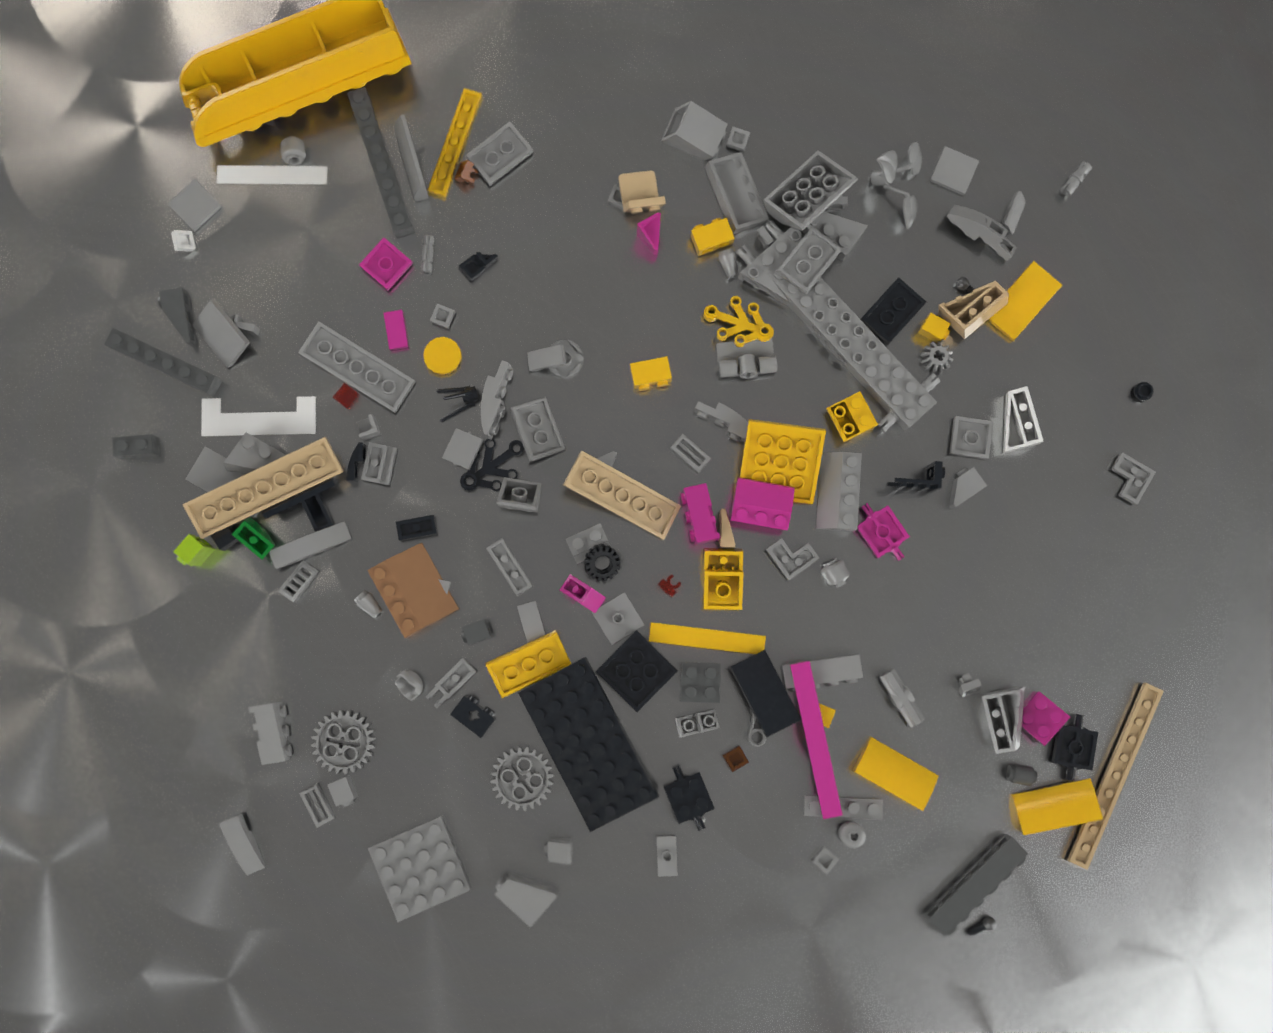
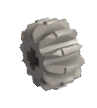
[920,341,953,373]

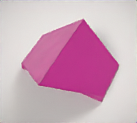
[637,213,661,255]

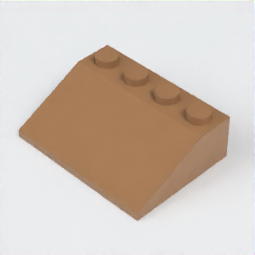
[367,543,459,638]

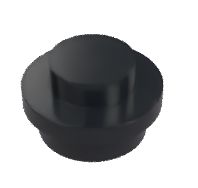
[1134,382,1154,401]

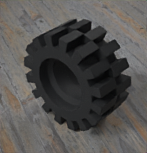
[584,544,620,581]

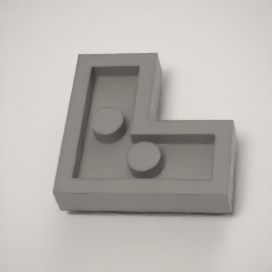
[1111,453,1156,505]
[766,538,820,581]

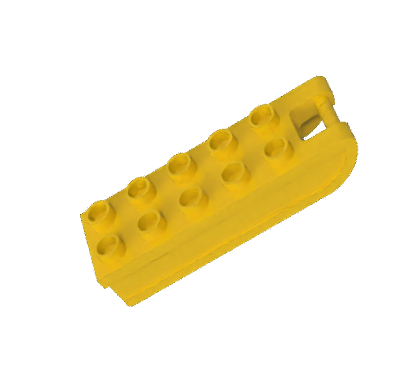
[179,0,412,147]

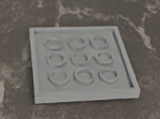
[368,816,471,922]

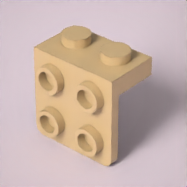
[618,171,666,214]

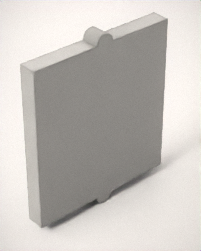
[442,428,483,470]

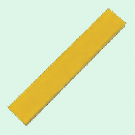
[427,88,482,198]
[649,622,766,654]

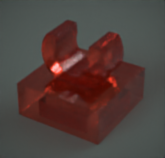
[657,575,681,598]

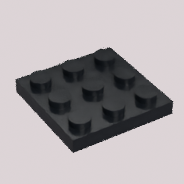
[596,630,678,712]

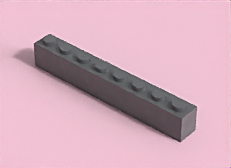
[347,87,415,239]

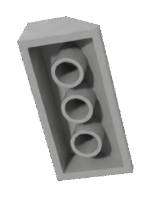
[815,452,862,532]

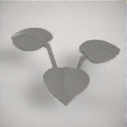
[871,142,922,230]

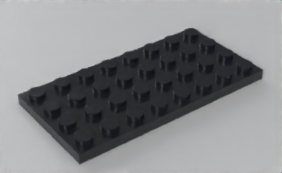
[518,657,659,832]

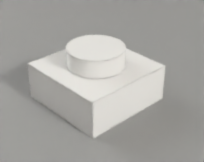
[171,230,196,252]

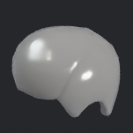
[395,670,423,701]

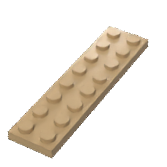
[182,436,344,539]

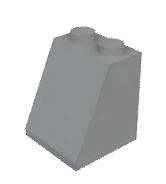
[661,101,728,161]
[494,872,559,927]

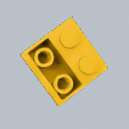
[826,391,878,442]

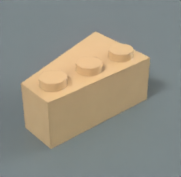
[939,281,1009,339]

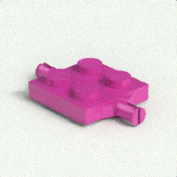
[857,503,910,561]

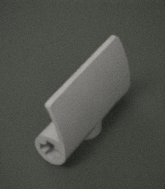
[716,338,777,379]

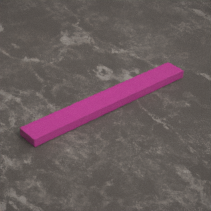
[790,660,843,819]

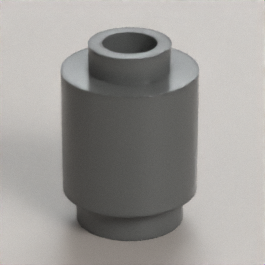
[1006,764,1037,786]

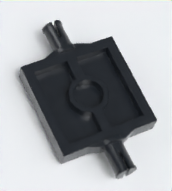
[1052,714,1099,781]
[663,765,715,831]

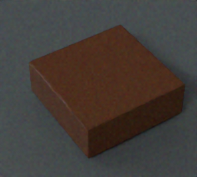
[723,745,749,772]

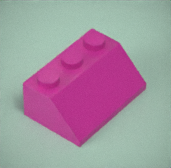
[731,477,795,531]

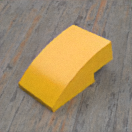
[703,548,743,610]

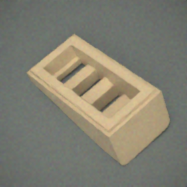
[719,509,736,548]

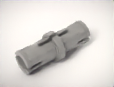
[1060,161,1092,197]

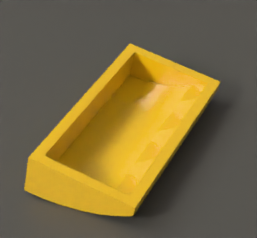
[852,737,939,811]
[1012,778,1103,835]

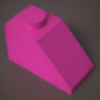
[560,574,606,613]

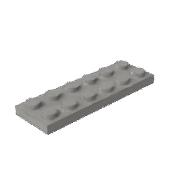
[298,321,416,413]

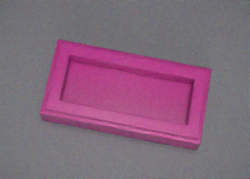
[383,309,409,351]

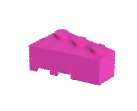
[680,483,720,546]

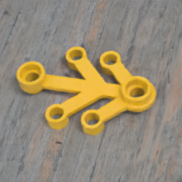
[703,296,774,347]

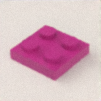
[359,237,413,291]
[1022,691,1070,747]

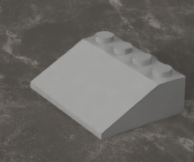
[764,150,858,231]

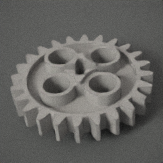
[311,710,376,774]
[490,746,554,811]

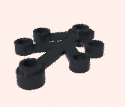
[460,439,524,492]

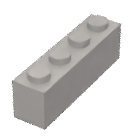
[780,654,863,692]

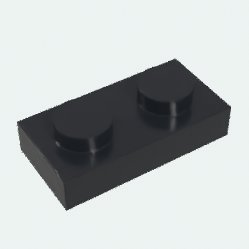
[396,515,438,541]

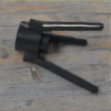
[437,385,479,422]

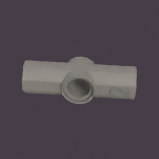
[879,669,925,728]

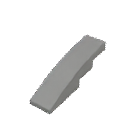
[269,521,352,570]

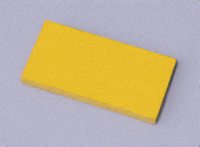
[988,261,1062,342]
[485,630,572,698]

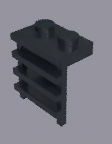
[887,461,945,493]

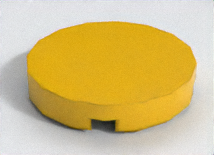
[423,337,462,375]

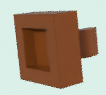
[454,160,478,183]

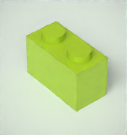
[173,534,215,567]

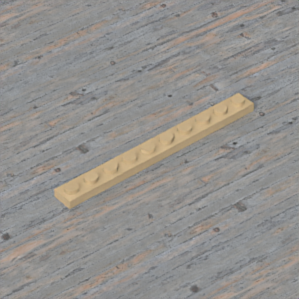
[1067,683,1164,870]

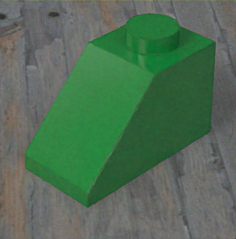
[232,517,275,560]

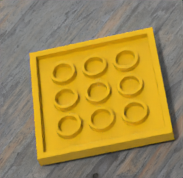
[739,419,826,504]

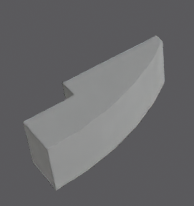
[219,814,266,875]

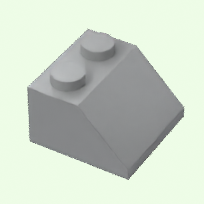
[497,477,542,513]

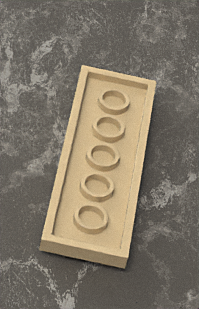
[563,451,681,540]

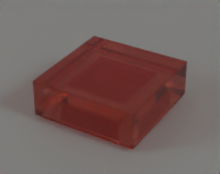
[332,383,360,410]

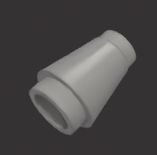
[718,248,738,278]
[354,590,382,618]

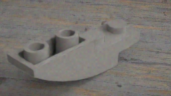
[947,205,1017,261]
[481,360,513,440]
[694,401,748,442]

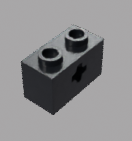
[450,695,497,738]

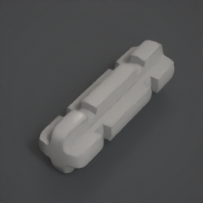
[421,235,434,272]

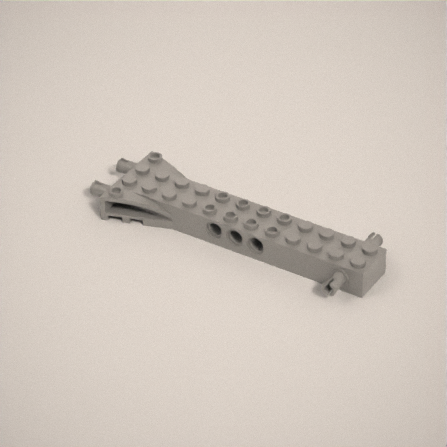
[736,220,940,432]

